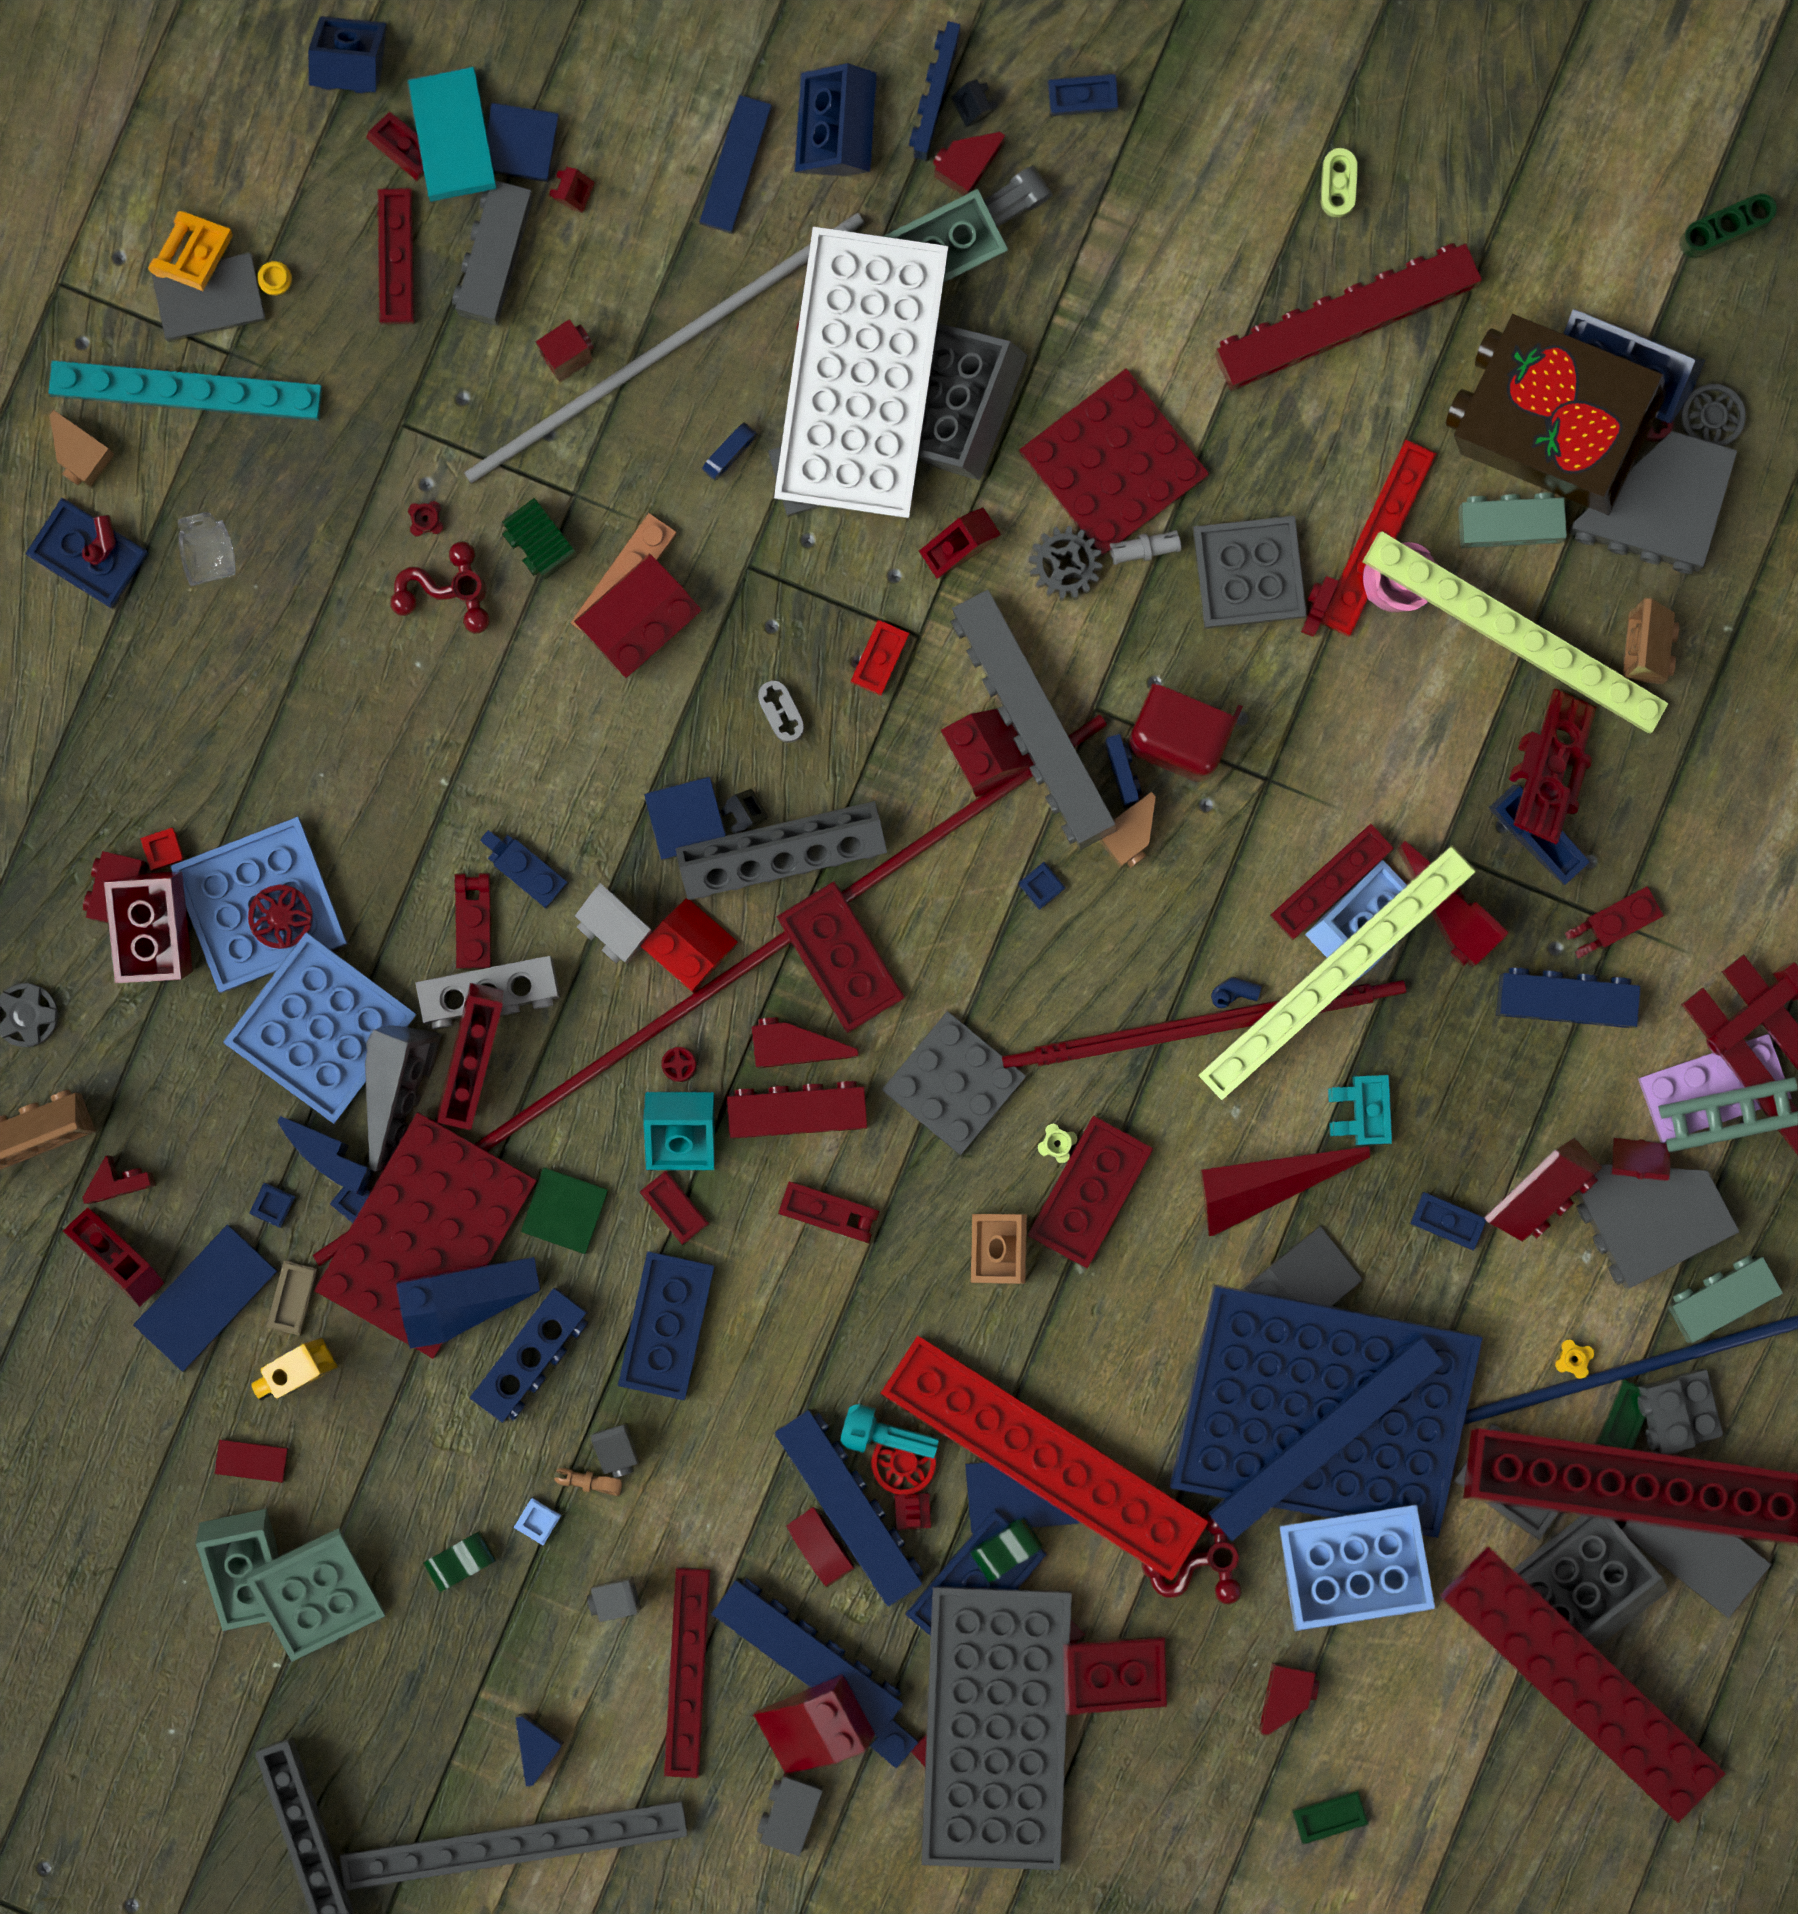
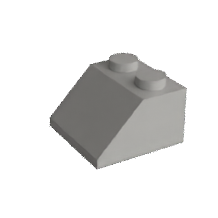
[575,883,652,964]

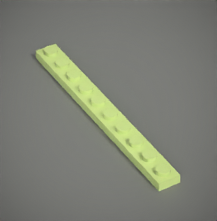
[1362,532,1668,733]
[1199,845,1476,1100]

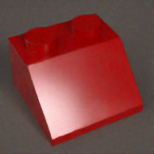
[640,898,738,993]

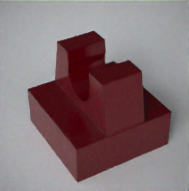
[548,167,595,213]
[895,1493,931,1530]

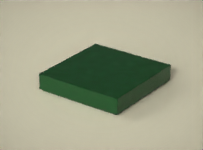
[521,1167,609,1255]

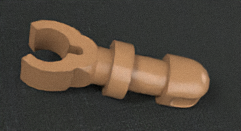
[554,1468,622,1496]

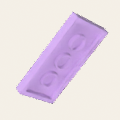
[1638,1034,1792,1143]

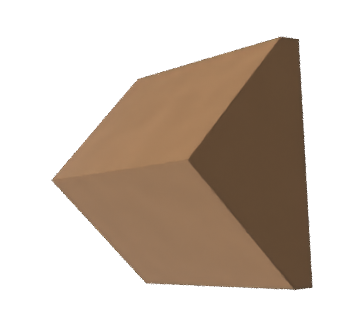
[971,1214,1027,1284]

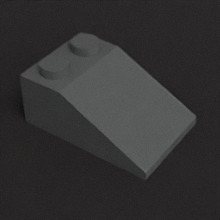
[1240,1226,1362,1306]

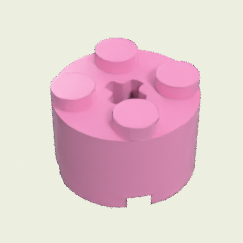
[1363,542,1438,612]

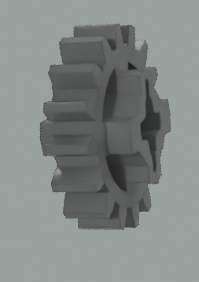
[1029,526,1102,601]

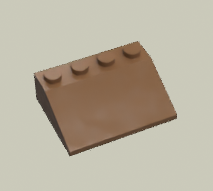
[0,1089,96,1170]

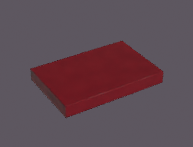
[1063,1636,1167,1715]

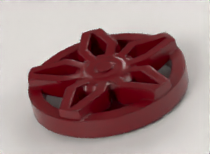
[248,885,313,949]

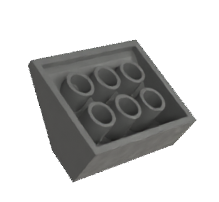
[917,323,1028,480]
[1513,1516,1668,1649]

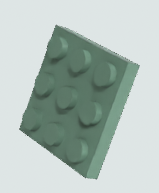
[245,1528,385,1661]

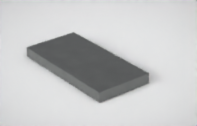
[1620,1522,1771,1618]

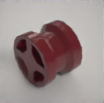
[661,1047,697,1082]

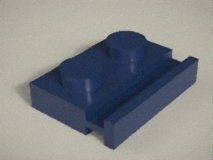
[1105,734,1142,808]

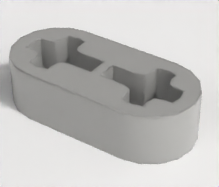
[758,681,804,743]

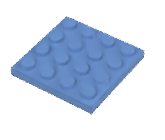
[171,817,348,994]
[223,932,416,1124]

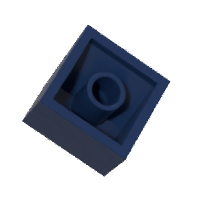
[308,16,386,93]

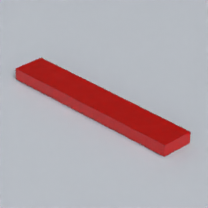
[1320,440,1436,637]

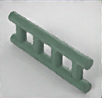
[1658,1077,1798,1153]

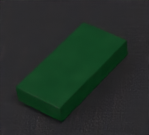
[1596,1380,1646,1450]
[1292,1790,1369,1845]

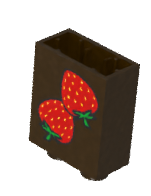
[1446,314,1667,516]

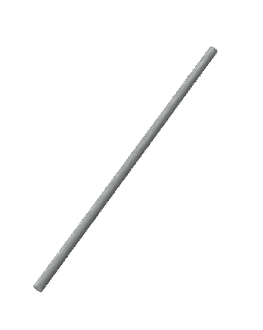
[464,213,865,484]

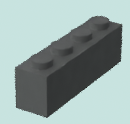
[452,181,534,326]

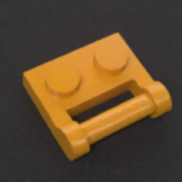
[148,211,233,291]

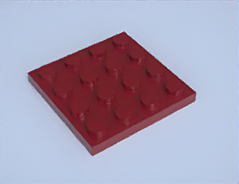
[1019,368,1209,558]

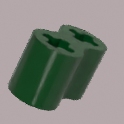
[970,1517,1043,1582]
[423,1531,496,1593]

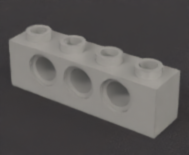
[415,956,560,1029]

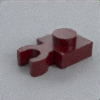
[1301,576,1339,637]

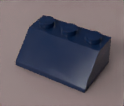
[794,63,877,176]

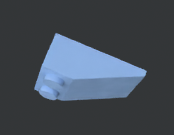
[1305,859,1407,984]

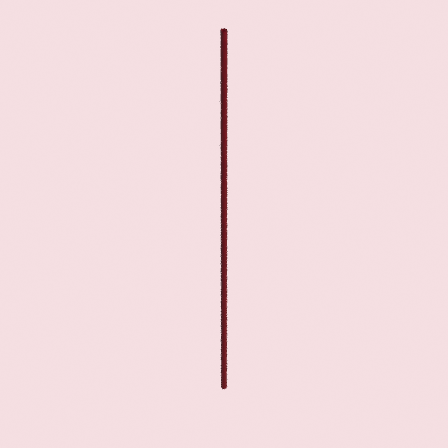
[312,714,1107,1266]

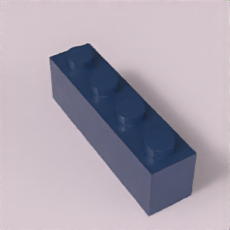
[1496,968,1640,1028]

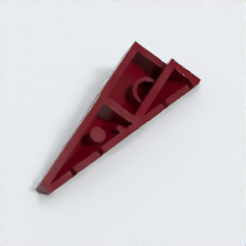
[1200,1146,1370,1236]

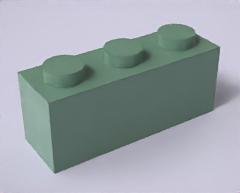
[1458,493,1567,548]
[1667,1254,1783,1343]

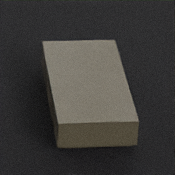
[266,1261,318,1336]

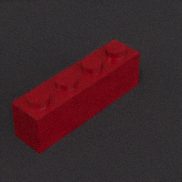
[437,983,503,1130]
[727,1081,867,1139]

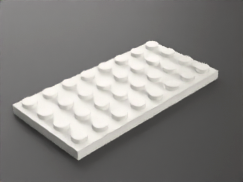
[774,227,948,518]

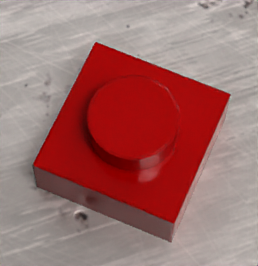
[140,827,185,871]

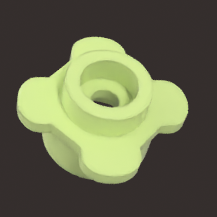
[1038,1124,1077,1163]

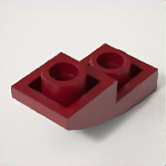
[786,1507,855,1587]

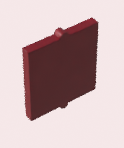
[1612,1138,1670,1181]

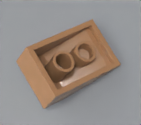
[1622,598,1679,684]

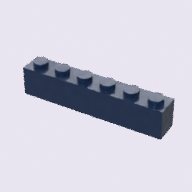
[774,1409,924,1607]
[711,1578,903,1738]

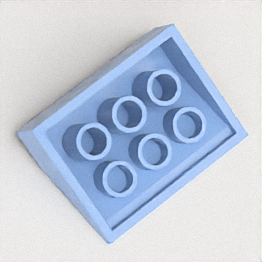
[1280,1505,1435,1631]

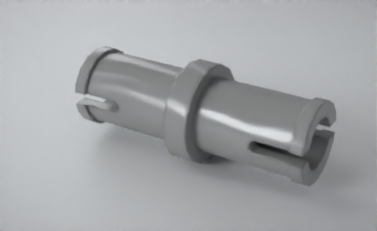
[1110,530,1181,565]

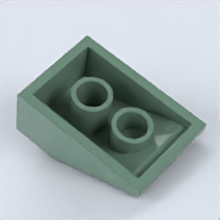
[195,1509,279,1631]

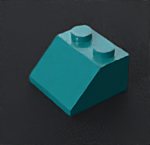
[643,1092,715,1170]

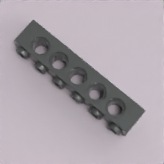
[676,801,887,900]
[255,1737,354,1914]

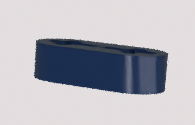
[702,422,758,481]

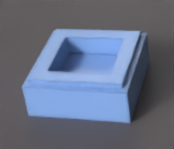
[514,1497,562,1545]

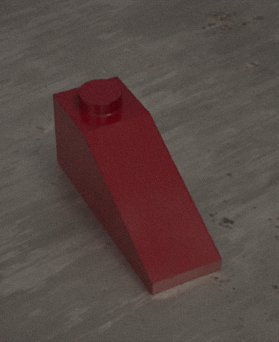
[751,1017,858,1069]
[63,1207,164,1307]

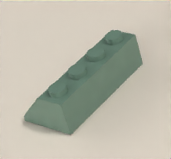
[882,189,1008,283]

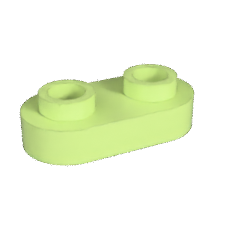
[1321,148,1357,218]

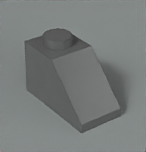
[590,1423,639,1478]
[587,1576,641,1622]

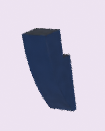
[1489,785,1589,885]
[277,1116,374,1196]

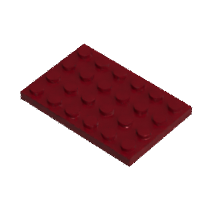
[314,1112,537,1359]

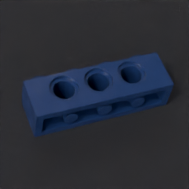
[470,1288,589,1423]

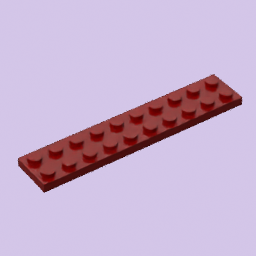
[880,1335,1208,1581]

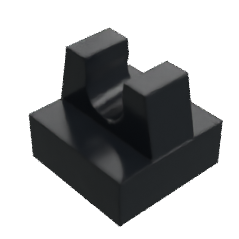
[951,79,998,127]
[720,788,769,834]

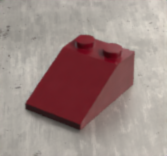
[753,1675,875,1774]

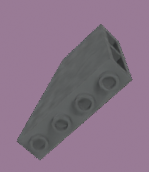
[1568,431,1737,574]
[1576,1164,1739,1288]

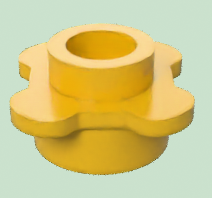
[1555,1340,1594,1379]

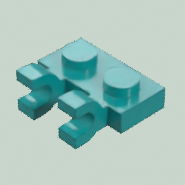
[1328,1075,1392,1145]

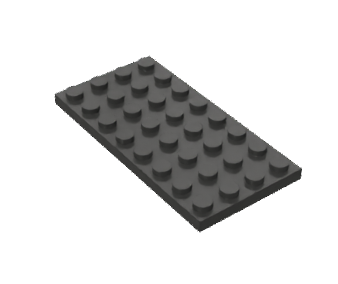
[921,1586,1071,1870]

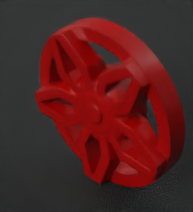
[871,1431,936,1495]

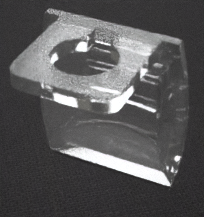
[177,512,236,587]

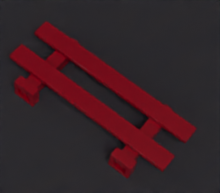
[1681,954,1798,1156]

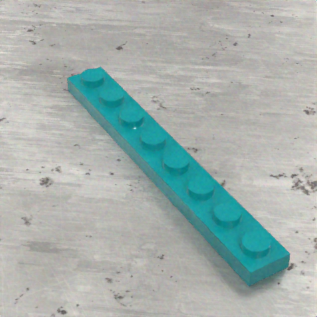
[48,361,322,421]

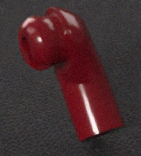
[82,515,116,564]

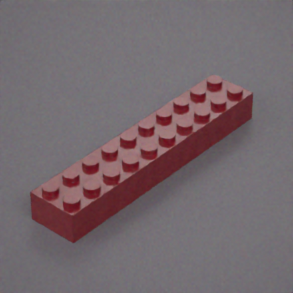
[1463,1428,1798,1546]

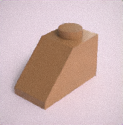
[50,410,114,487]
[1099,792,1156,868]

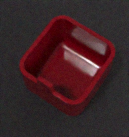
[1129,684,1243,782]

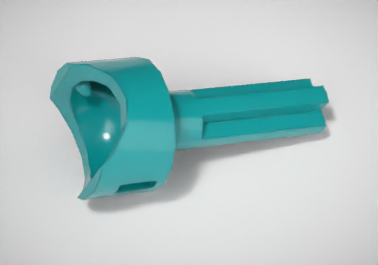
[840,1404,939,1458]

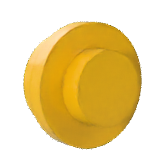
[258,261,292,296]

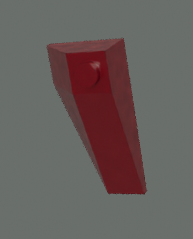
[1397,841,1508,967]

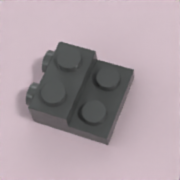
[1637,1368,1723,1455]

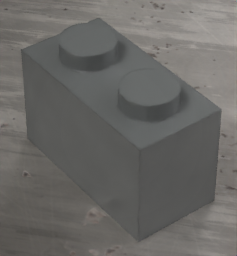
[757,1773,823,1857]

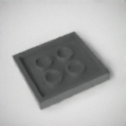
[1193,516,1306,629]
[882,1011,1026,1156]

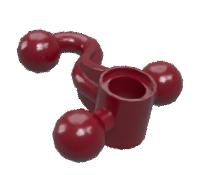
[390,541,490,634]
[1141,1513,1242,1605]

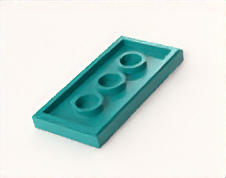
[408,67,497,202]

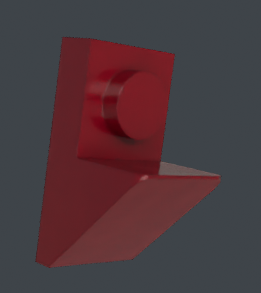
[82,1155,156,1205]

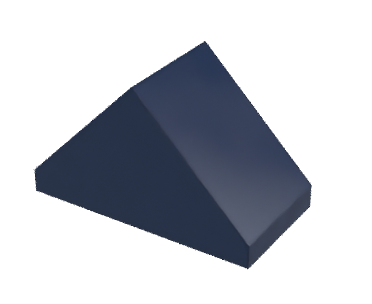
[515,1713,564,1787]

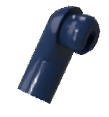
[1211,977,1262,1008]

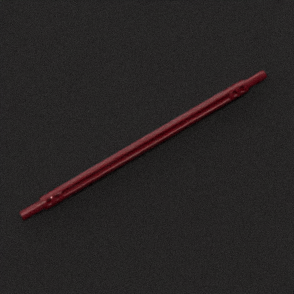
[1002,980,1406,1068]

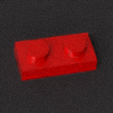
[850,620,909,697]

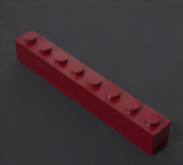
[1215,243,1482,392]

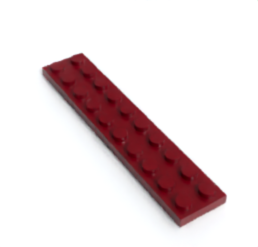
[1440,1546,1726,1823]

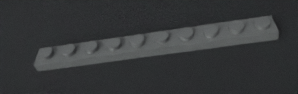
[340,1800,688,1890]

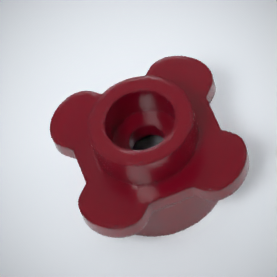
[408,501,443,537]

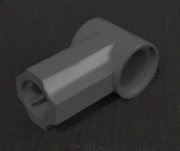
[984,165,1053,227]

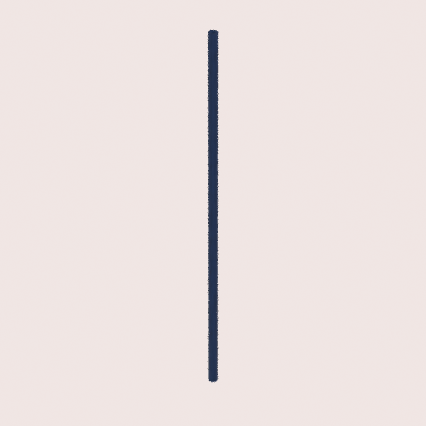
[1463,1315,1798,1425]

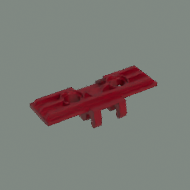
[1509,688,1597,844]

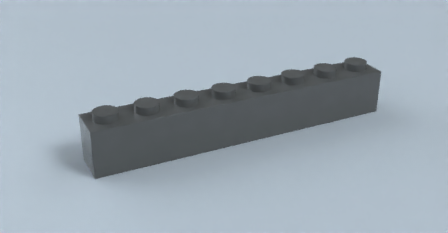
[950,590,1117,850]

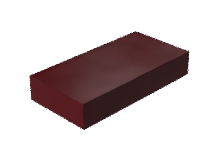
[640,1170,709,1245]
[214,1439,289,1483]

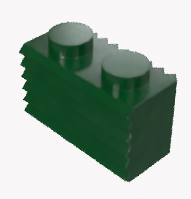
[501,498,577,580]

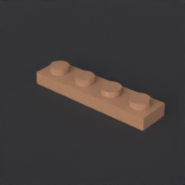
[571,513,677,633]

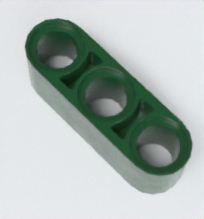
[1679,193,1777,258]

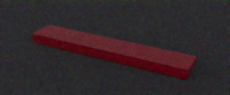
[664,1567,711,1778]

